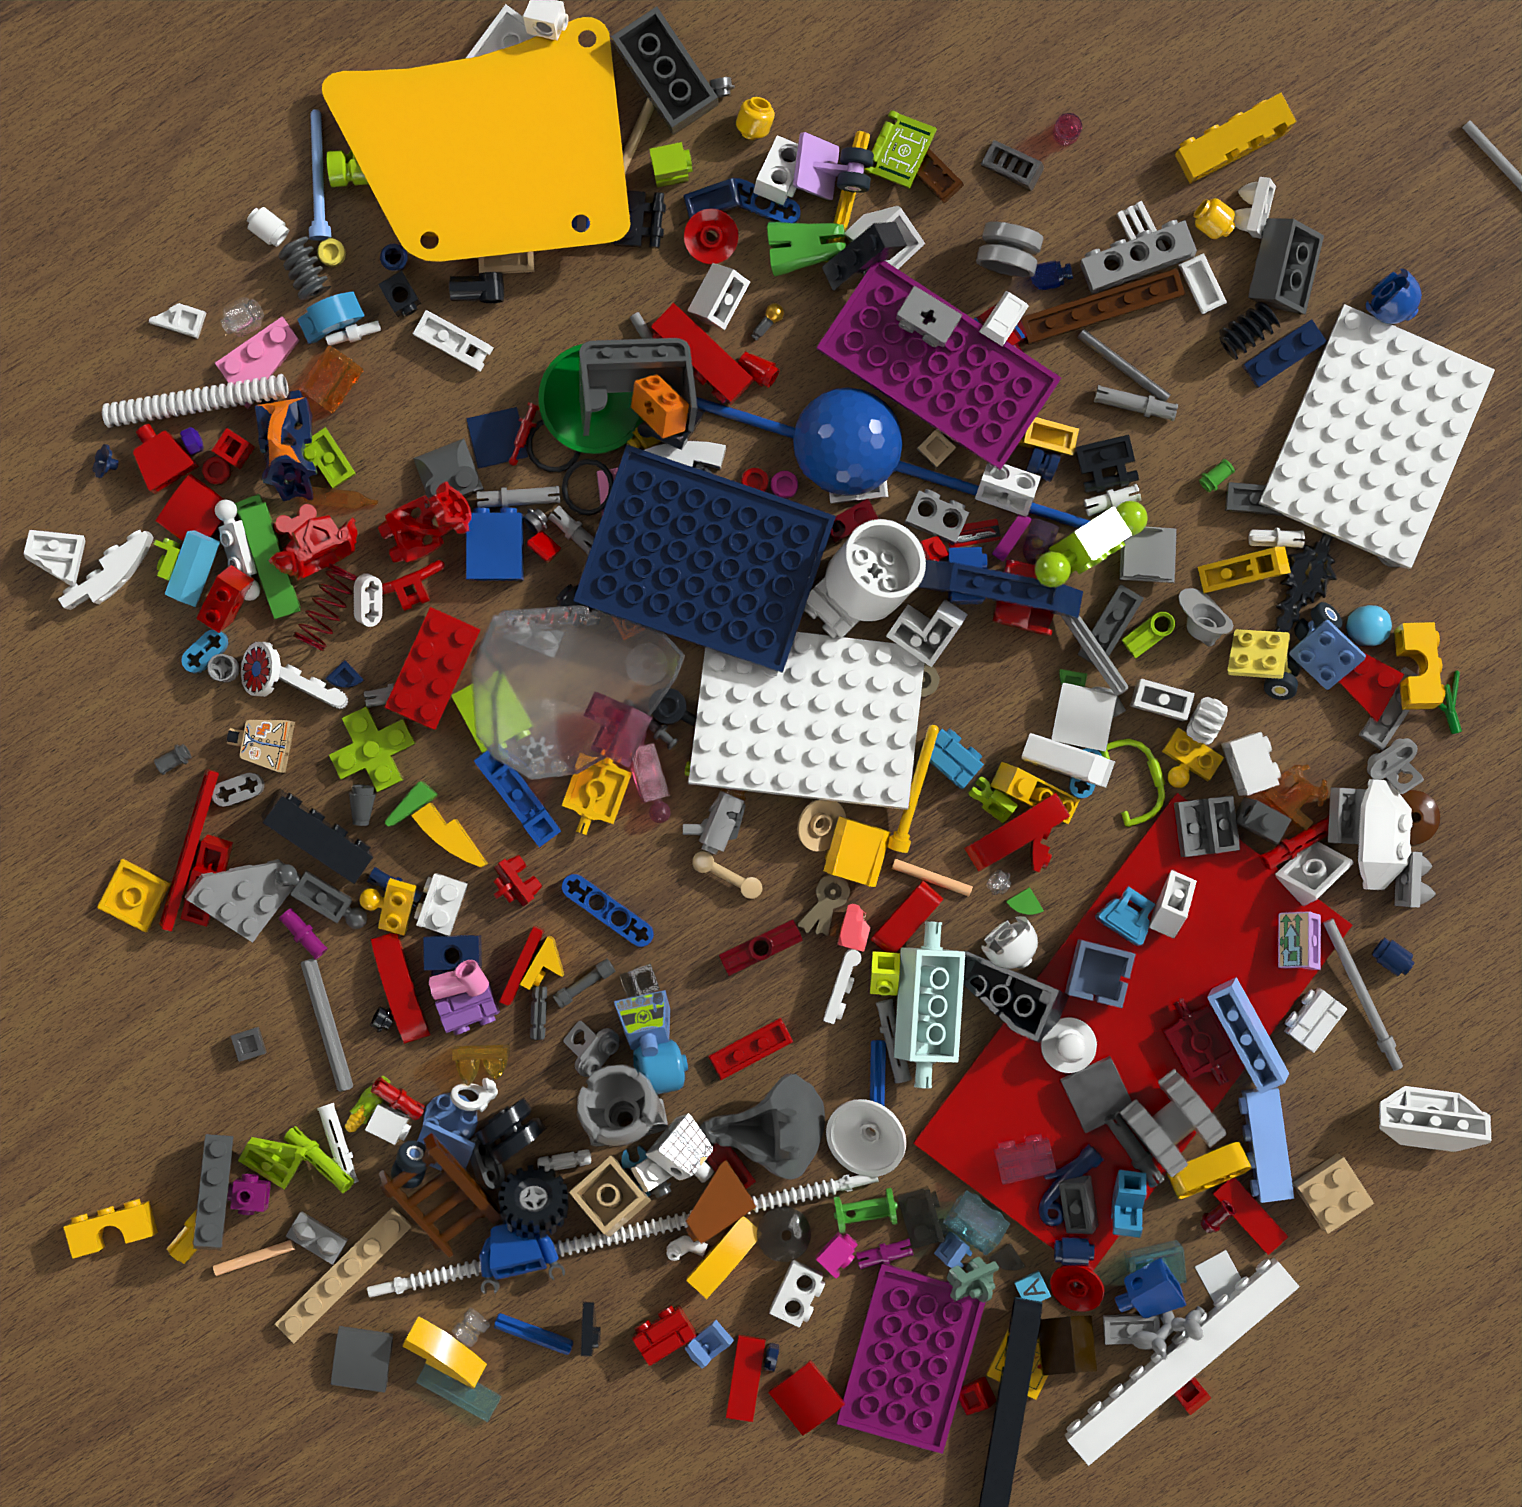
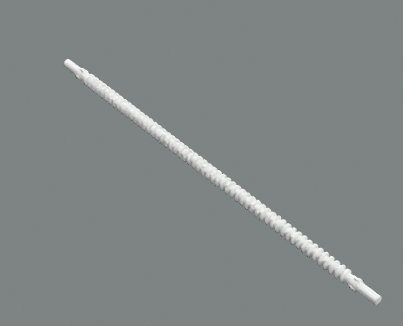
[367,1174,879,1297]

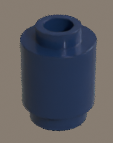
[1371,937,1415,977]
[1054,1237,1094,1266]

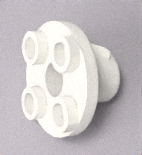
[1041,1017,1097,1073]

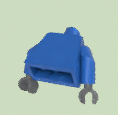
[479,1224,565,1294]

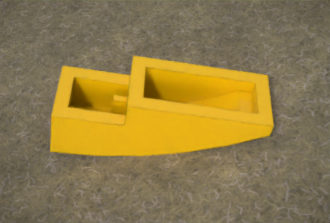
[1018,417,1079,456]
[411,803,488,867]
[686,1216,763,1299]
[402,1316,487,1389]

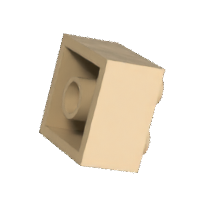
[1292,1153,1374,1234]
[569,1156,651,1237]

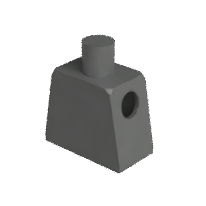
[1235,797,1291,846]

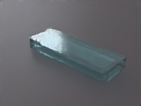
[416,1364,502,1422]

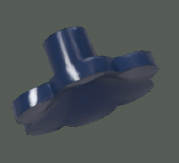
[93,444,119,478]

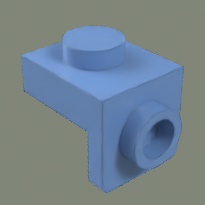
[685,1320,734,1369]

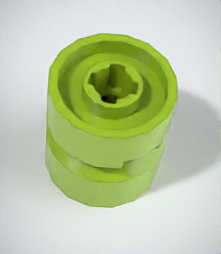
[327,150,369,188]

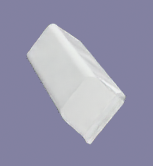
[1022,733,1115,788]

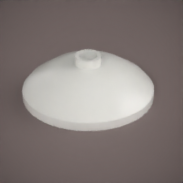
[826,1099,906,1177]

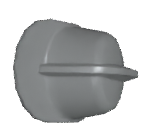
[1178,588,1234,647]

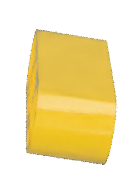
[1167,1142,1252,1199]

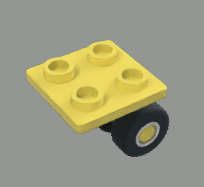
[1228,629,1301,700]

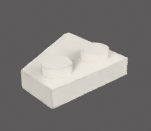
[24,530,86,586]

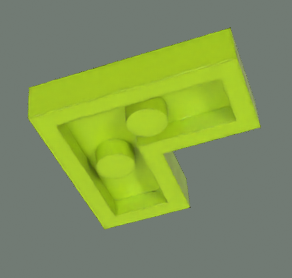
[303,427,356,489]

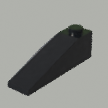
[963,950,1070,1042]

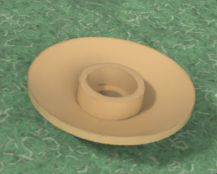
[797,799,846,851]

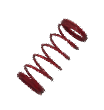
[293,563,358,651]

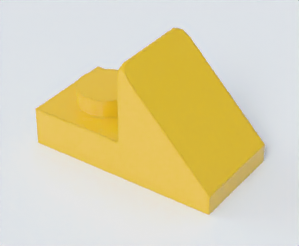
[520,935,564,990]

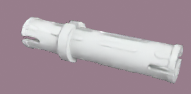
[317,1103,359,1183]

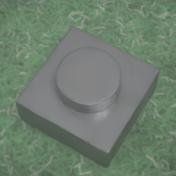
[231,1027,267,1062]

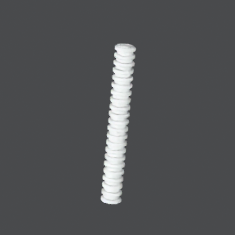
[102,374,289,428]

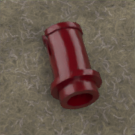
[1200,1200,1235,1233]

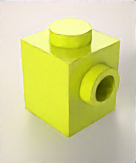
[870,952,900,996]

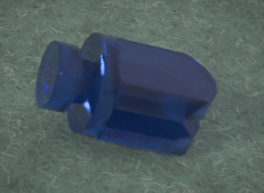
[1031,260,1073,290]

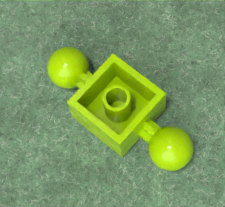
[1035,501,1148,587]

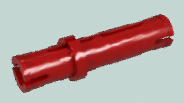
[1260,815,1329,870]

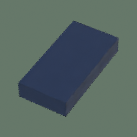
[683,178,743,219]

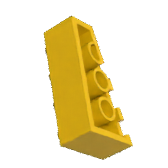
[1175,92,1297,184]

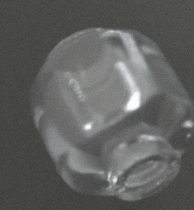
[221,297,264,338]

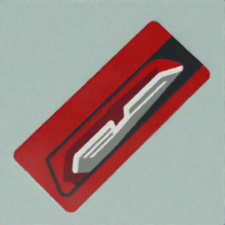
[948,519,1001,548]

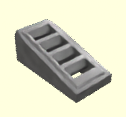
[981,140,1044,191]

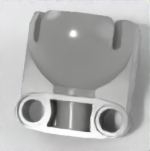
[577,1065,668,1146]

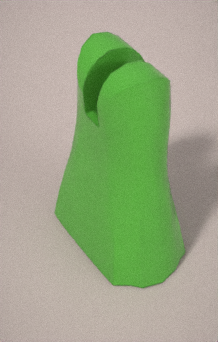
[767,222,846,276]

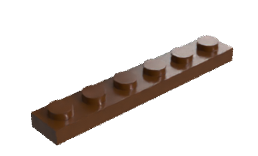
[1020,268,1185,345]

